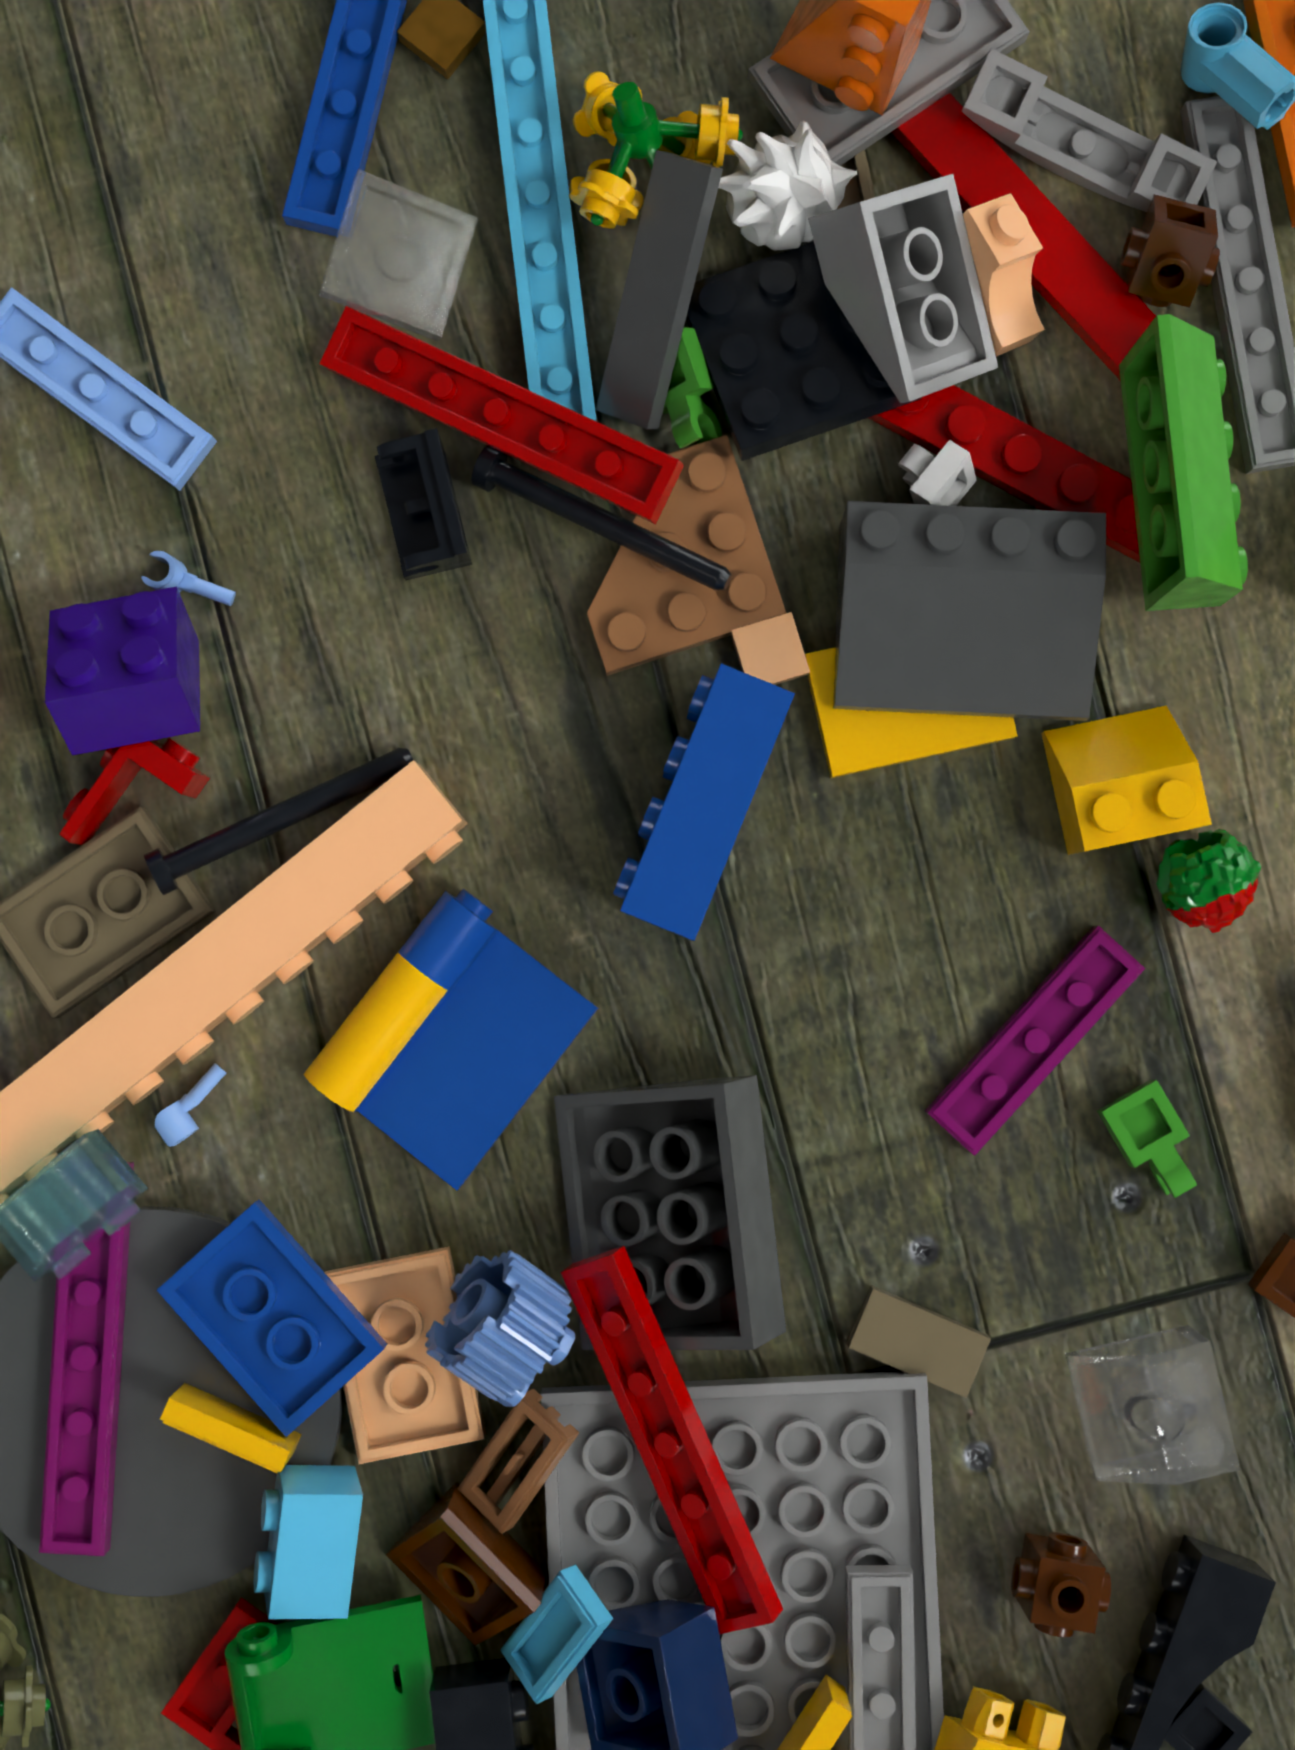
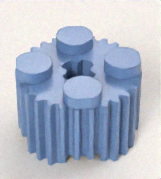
[425,1250,575,1407]

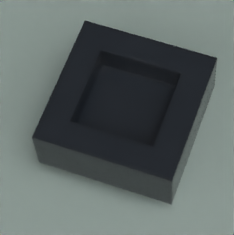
[1164,1683,1253,1750]

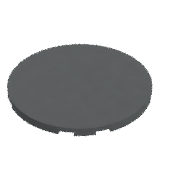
[0,1206,343,1597]

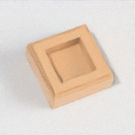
[731,612,810,685]

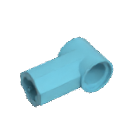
[1180,2,1295,130]

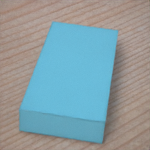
[501,1564,613,1704]

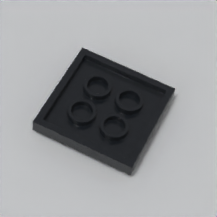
[686,241,922,461]

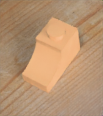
[963,193,1045,357]

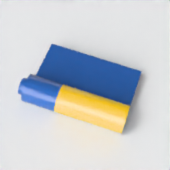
[303,888,599,1190]

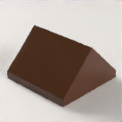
[386,1482,546,1646]

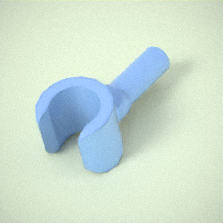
[141,550,236,606]
[155,1063,226,1147]

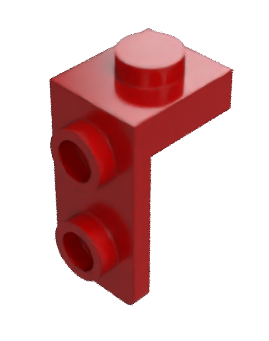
[59,737,210,845]

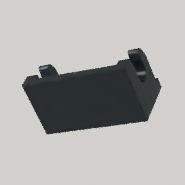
[374,428,473,581]

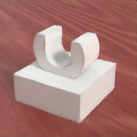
[898,440,977,506]

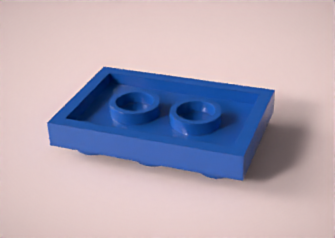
[157,1199,387,1437]

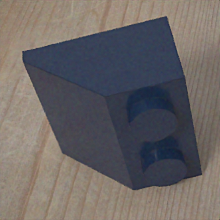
[576,1599,738,1750]

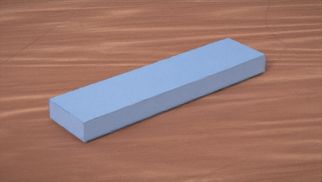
[0,287,217,491]

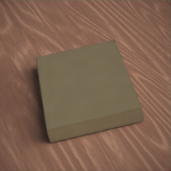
[0,806,215,1019]

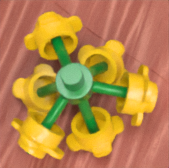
[569,71,743,229]

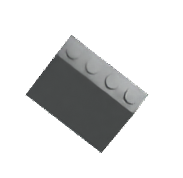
[833,501,1106,721]
[554,1075,786,1350]

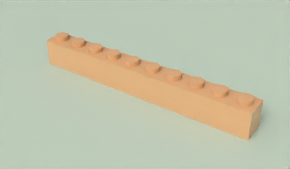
[0,760,468,1215]

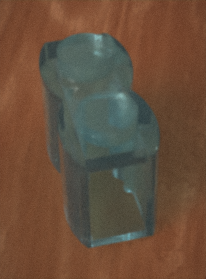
[0,1129,148,1282]

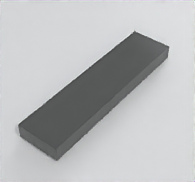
[596,150,723,429]

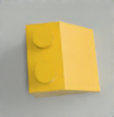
[1041,705,1212,855]

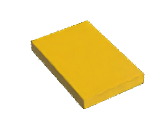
[805,647,1018,779]

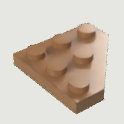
[587,435,786,676]

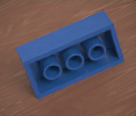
[613,663,795,941]

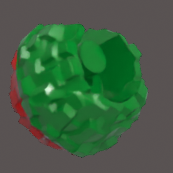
[1156,829,1262,933]

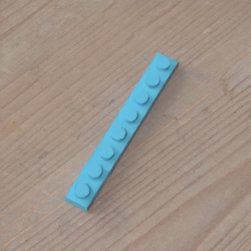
[483,0,596,421]

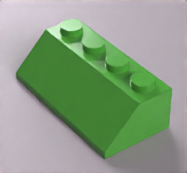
[1119,314,1248,611]

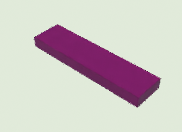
[925,926,1146,1156]

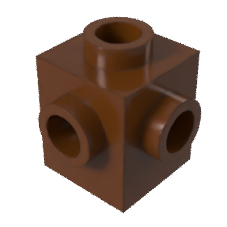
[1120,194,1220,308]
[1011,1532,1111,1637]

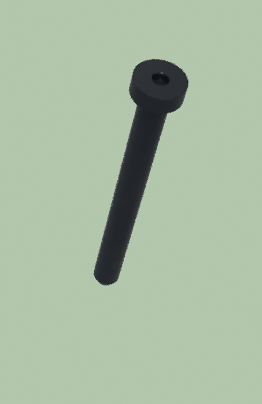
[471,445,732,591]
[144,748,413,895]

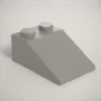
[808,174,999,403]

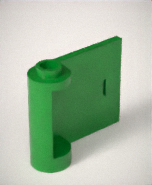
[225,1594,435,1750]

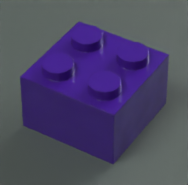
[45,586,200,756]

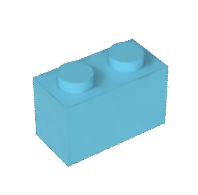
[253,1465,363,1619]

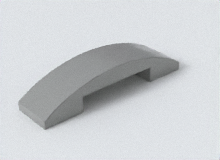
[961,48,1217,212]

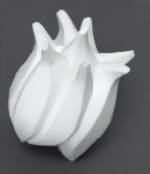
[718,121,857,251]

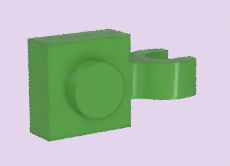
[662,327,722,448]
[1097,1079,1197,1198]

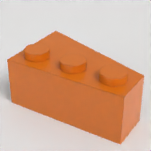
[769,0,931,116]

